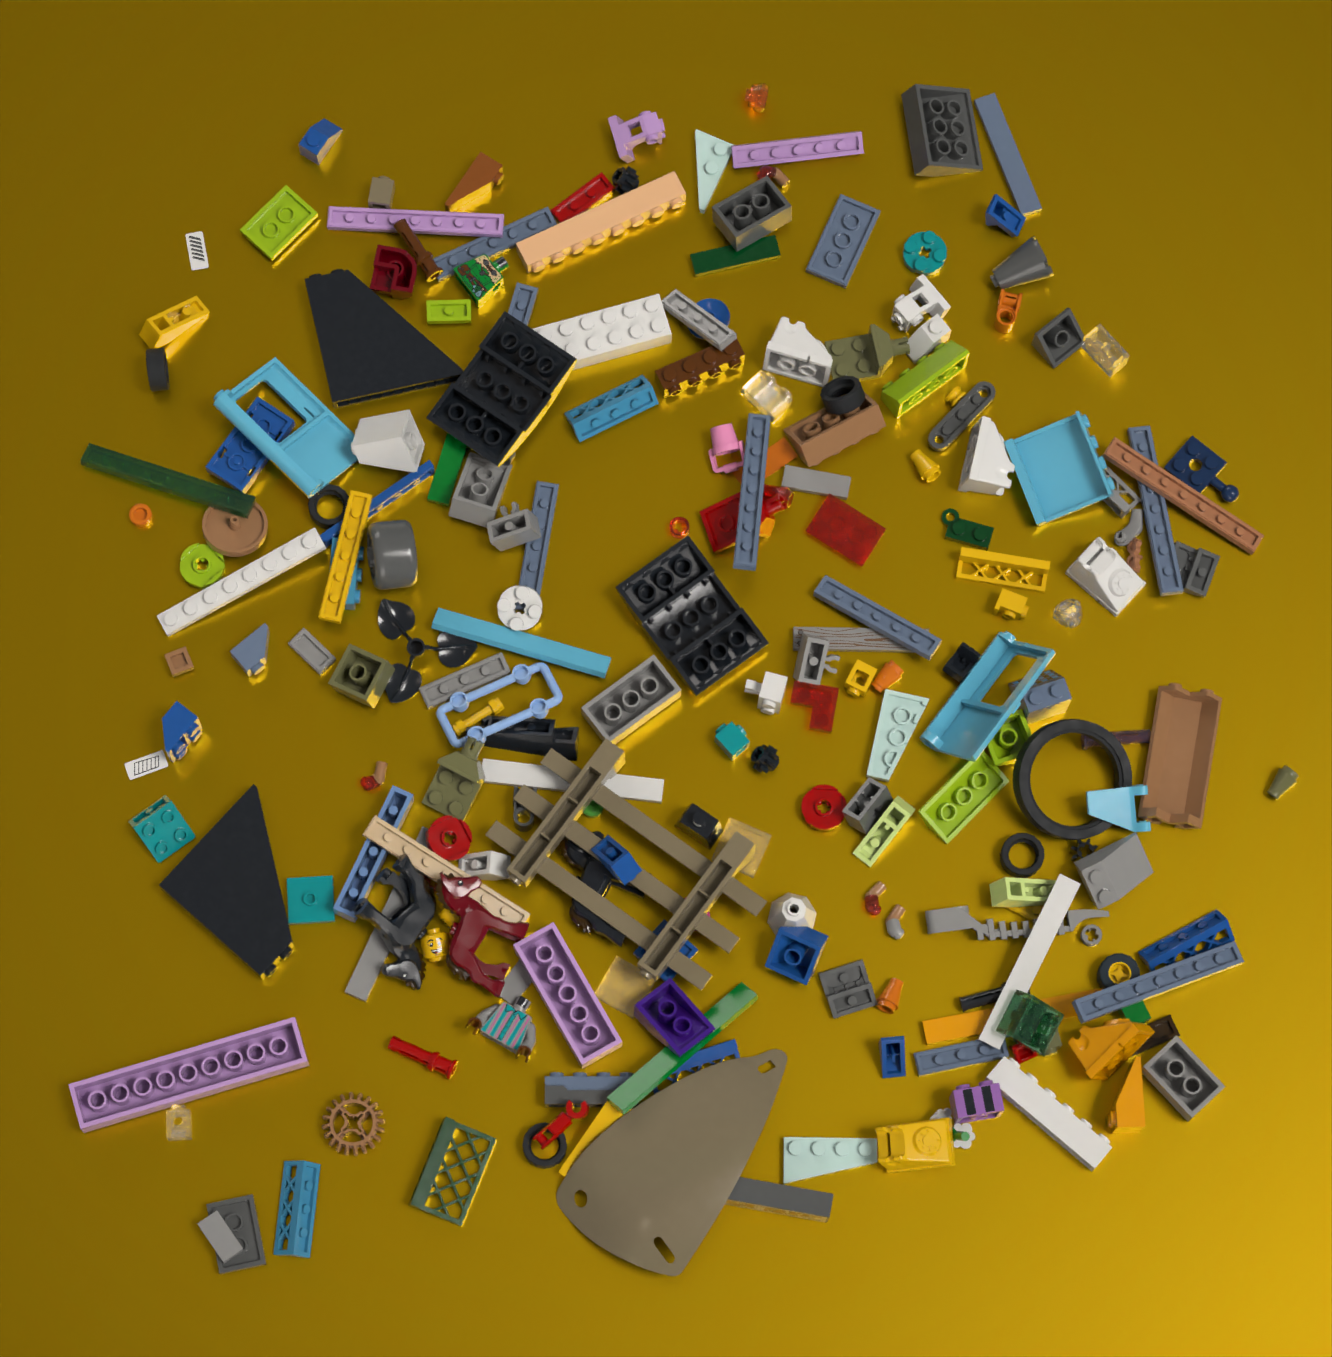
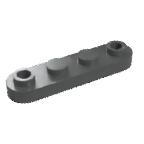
[928,381,995,451]

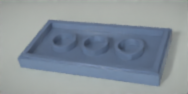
[805,194,881,289]

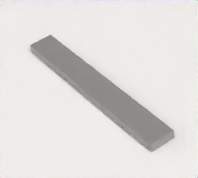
[345,826,428,1002]

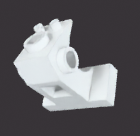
[891,274,951,333]

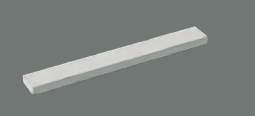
[482,758,664,803]
[978,874,1080,1050]

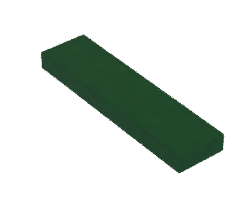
[690,235,781,277]

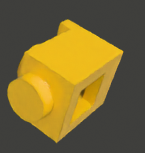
[993,588,1029,620]
[844,659,878,698]

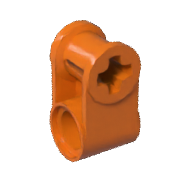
[994,288,1023,334]

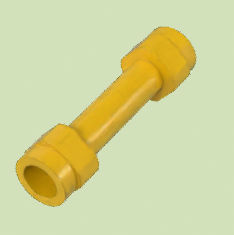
[451,697,504,737]

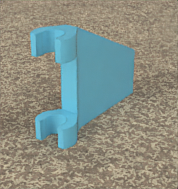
[1086,784,1151,832]

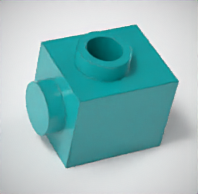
[714,721,750,761]

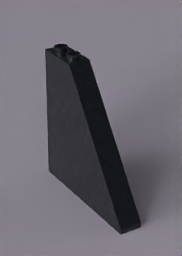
[305,269,463,409]
[159,784,294,980]

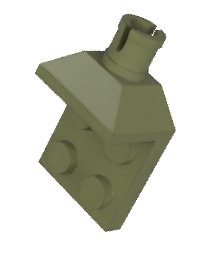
[824,324,910,381]
[421,736,485,821]

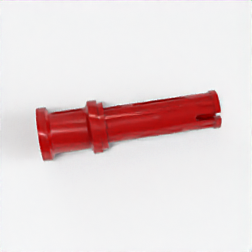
[388,1036,458,1080]

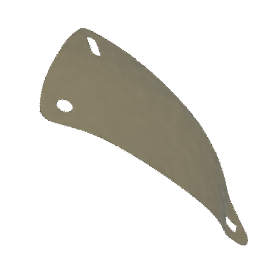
[556,1049,787,1276]

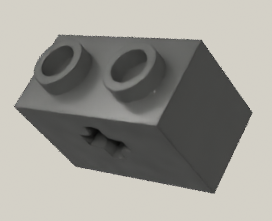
[842,777,893,835]

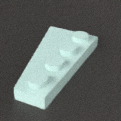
[866,689,929,782]
[783,1137,877,1185]

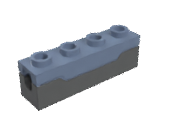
[545,1072,638,1108]

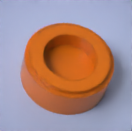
[129,504,152,527]

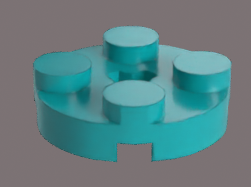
[903,231,947,276]

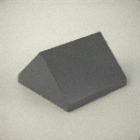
[1031,308,1087,368]

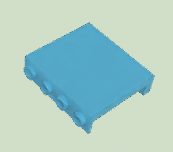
[1004,411,1116,526]

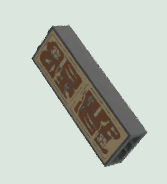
[725,1177,833,1223]

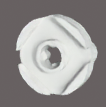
[497,585,543,631]

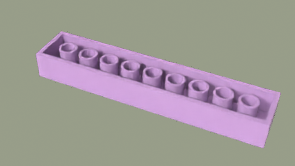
[68,1017,310,1133]

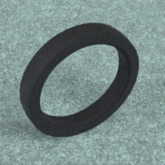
[1013,719,1132,840]

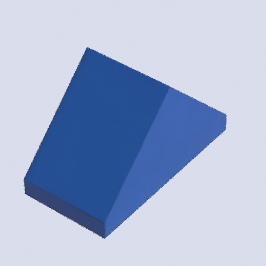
[878,1036,906,1078]

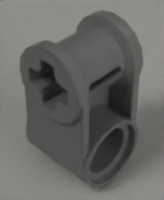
[513,786,537,832]

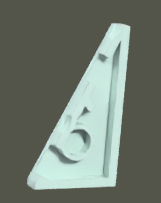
[695,129,733,214]

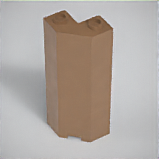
[1137,683,1222,829]

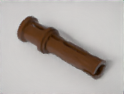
[393,219,443,282]

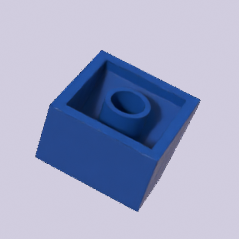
[765,927,829,985]

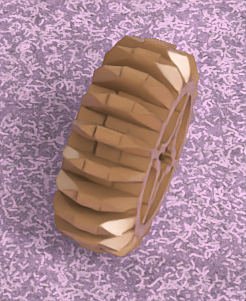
[322,1092,385,1156]

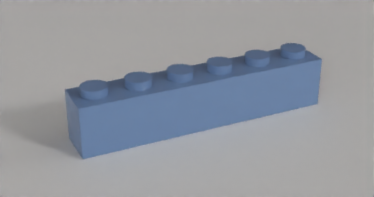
[333,785,414,923]

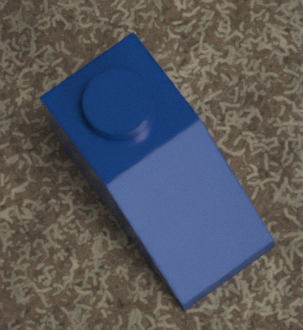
[299,118,343,165]
[591,835,642,885]

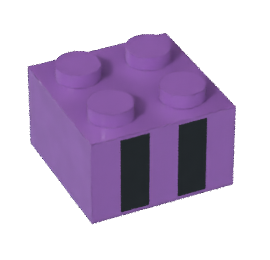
[949,1080,1004,1125]

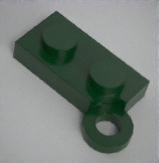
[941,508,994,551]

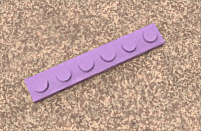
[731,131,864,168]

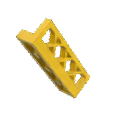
[956,547,1051,593]

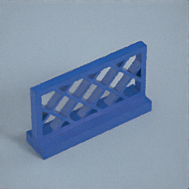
[653,1039,740,1095]

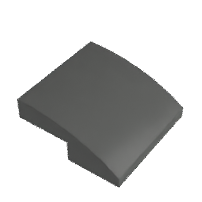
[1174,541,1220,597]
[818,959,877,1019]

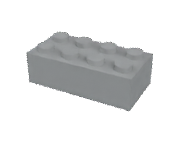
[581,655,681,744]

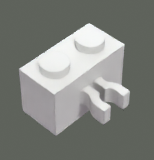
[744,671,788,715]

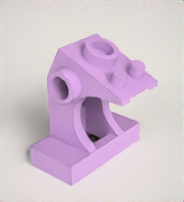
[608,111,665,163]

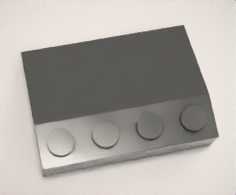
[901,84,983,177]

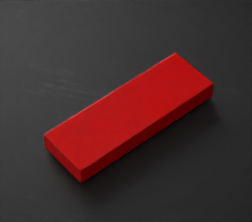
[550,172,615,223]

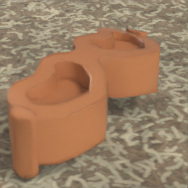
[1126,538,1143,574]

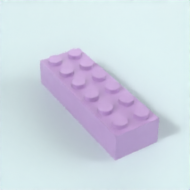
[513,922,622,1069]

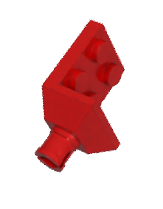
[699,492,787,553]

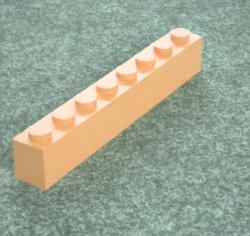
[516,171,686,273]

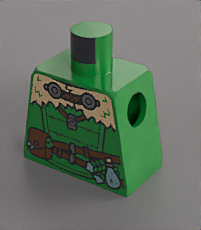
[453,254,509,308]

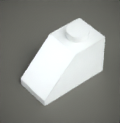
[906,313,951,364]
[458,851,511,881]

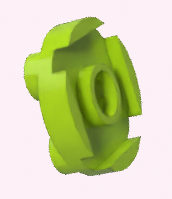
[180,543,226,589]

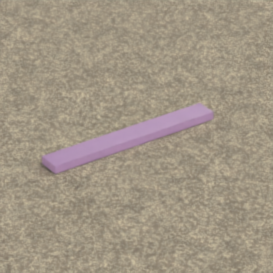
[327,206,504,238]

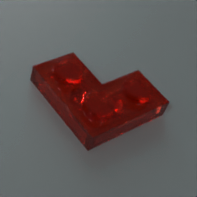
[790,680,839,733]

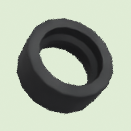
[146,348,169,392]
[820,376,865,415]
[308,484,349,529]
[1000,833,1045,878]
[522,1122,567,1169]

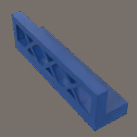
[1138,909,1235,972]

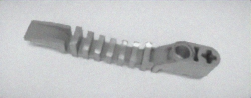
[925,905,1109,940]

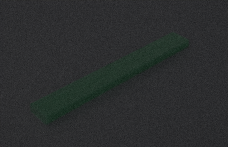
[80,443,256,519]

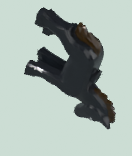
[559,831,650,947]
[352,854,437,990]

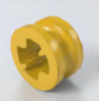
[945,386,967,408]

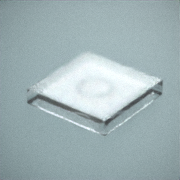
[711,818,772,878]
[595,956,656,1019]

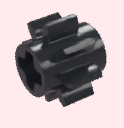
[612,166,639,194]
[751,744,779,774]
[1070,838,1098,861]

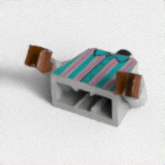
[465,995,536,1063]

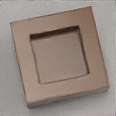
[165,646,194,677]

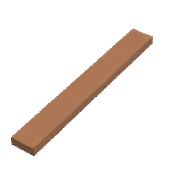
[1102,437,1264,555]

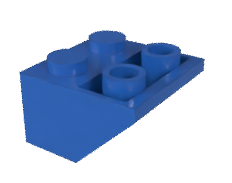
[162,701,202,763]

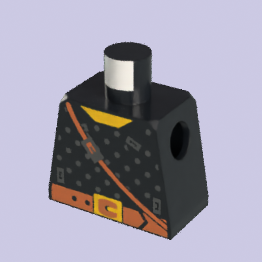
[674,803,723,850]

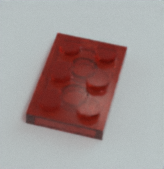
[806,493,887,567]

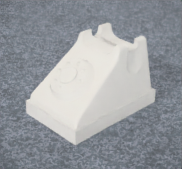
[762,317,833,387]
[958,416,1015,496]
[1065,537,1146,617]

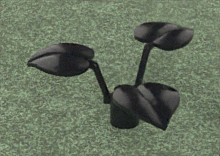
[378,599,478,703]

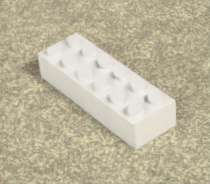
[533,294,672,370]

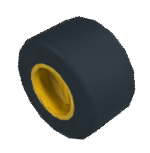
[1097,953,1140,989]

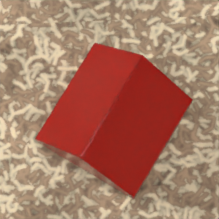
[1008,1042,1038,1064]

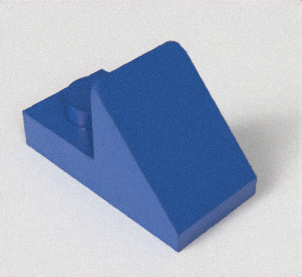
[985,194,1026,237]

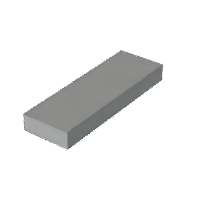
[781,465,851,500]

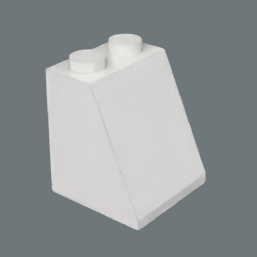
[351,409,425,472]

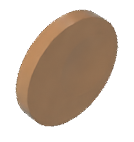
[202,496,268,557]

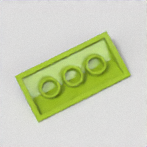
[918,751,1009,844]

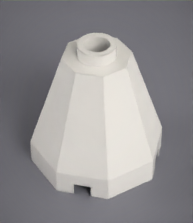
[767,893,817,935]

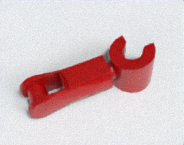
[533,1100,589,1150]

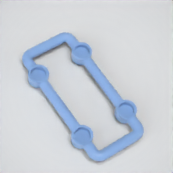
[436,662,563,748]

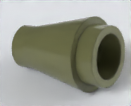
[1267,765,1299,800]

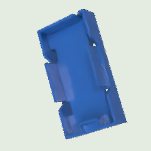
[205,396,295,496]

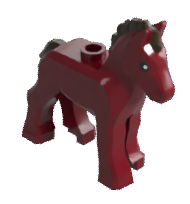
[435,872,529,998]

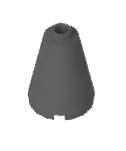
[990,236,1054,289]

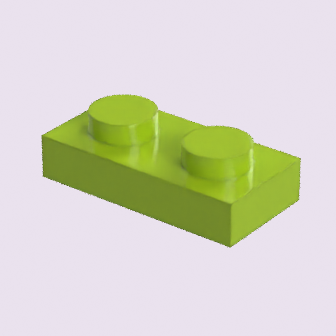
[426,299,472,324]

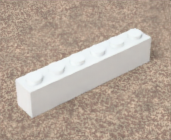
[984,1056,1112,1171]

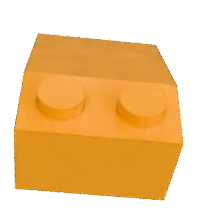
[1107,1056,1146,1134]

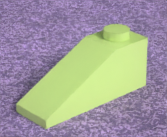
[853,796,916,867]
[989,877,1056,908]

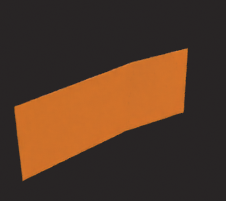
[732,437,798,484]

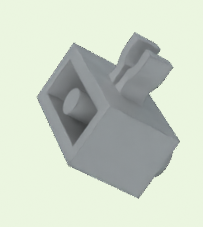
[486,502,542,551]
[793,633,840,685]

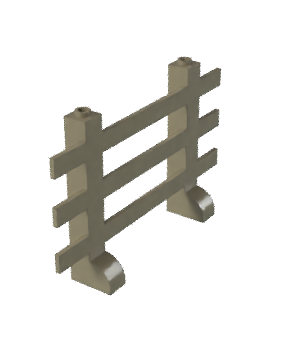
[486,739,767,991]

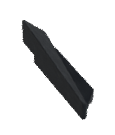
[466,715,579,761]

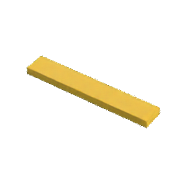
[318,490,373,624]

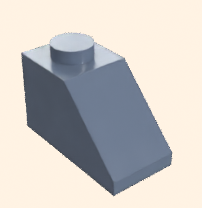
[230,623,270,677]

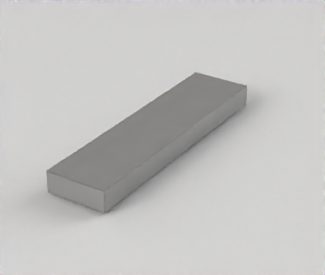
[661,289,737,351]
[419,652,511,710]

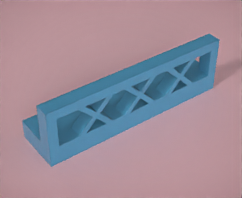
[564,375,659,442]
[273,1160,321,1258]

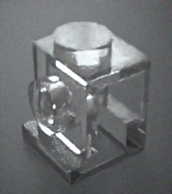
[166,1105,192,1141]

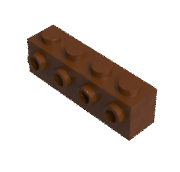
[655,339,745,398]

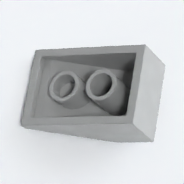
[448,452,512,528]
[1074,832,1154,910]

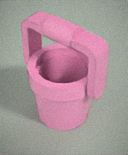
[709,424,745,474]

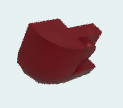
[370,245,417,299]

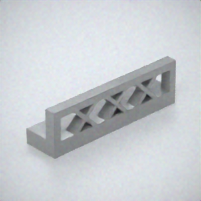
[1103,466,1141,519]

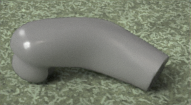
[1114,509,1143,546]

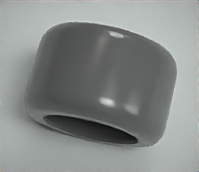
[367,520,418,590]

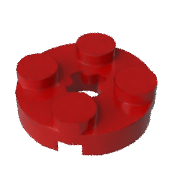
[801,784,847,831]
[425,815,472,862]

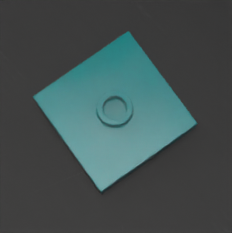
[287,875,335,925]

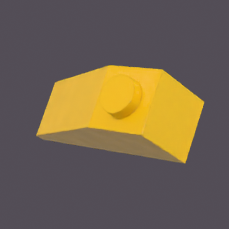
[139,296,210,349]

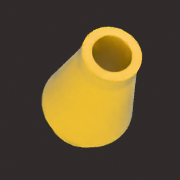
[910,449,941,483]

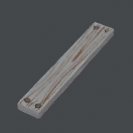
[793,627,929,653]

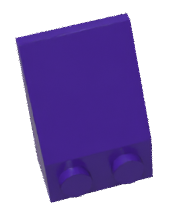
[634,978,715,1057]

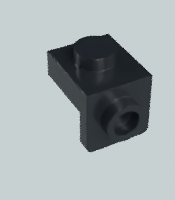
[942,642,980,683]

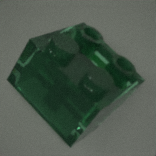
[996,989,1064,1056]

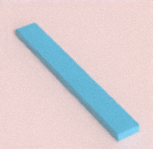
[431,607,611,679]

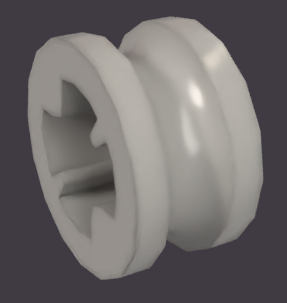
[1080,924,1102,947]

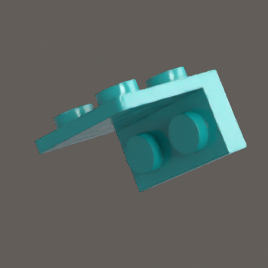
[128,795,195,863]

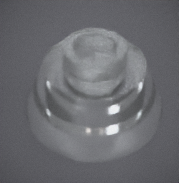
[1053,599,1083,628]

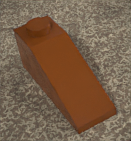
[445,152,504,212]

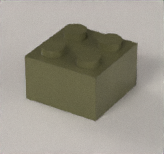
[328,644,395,709]

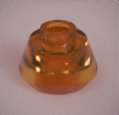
[744,83,769,113]

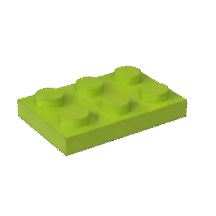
[240,185,318,261]

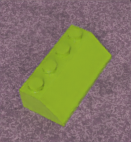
[880,340,970,418]

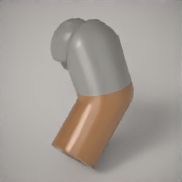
[885,904,906,939]

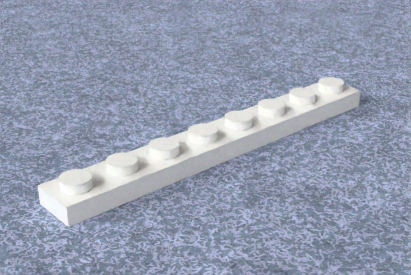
[157,527,327,637]

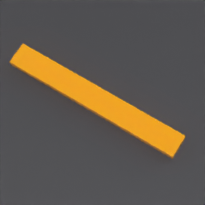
[922,988,1103,1045]

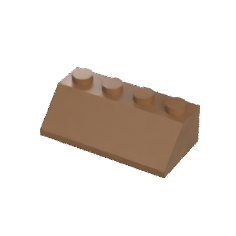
[783,392,886,467]

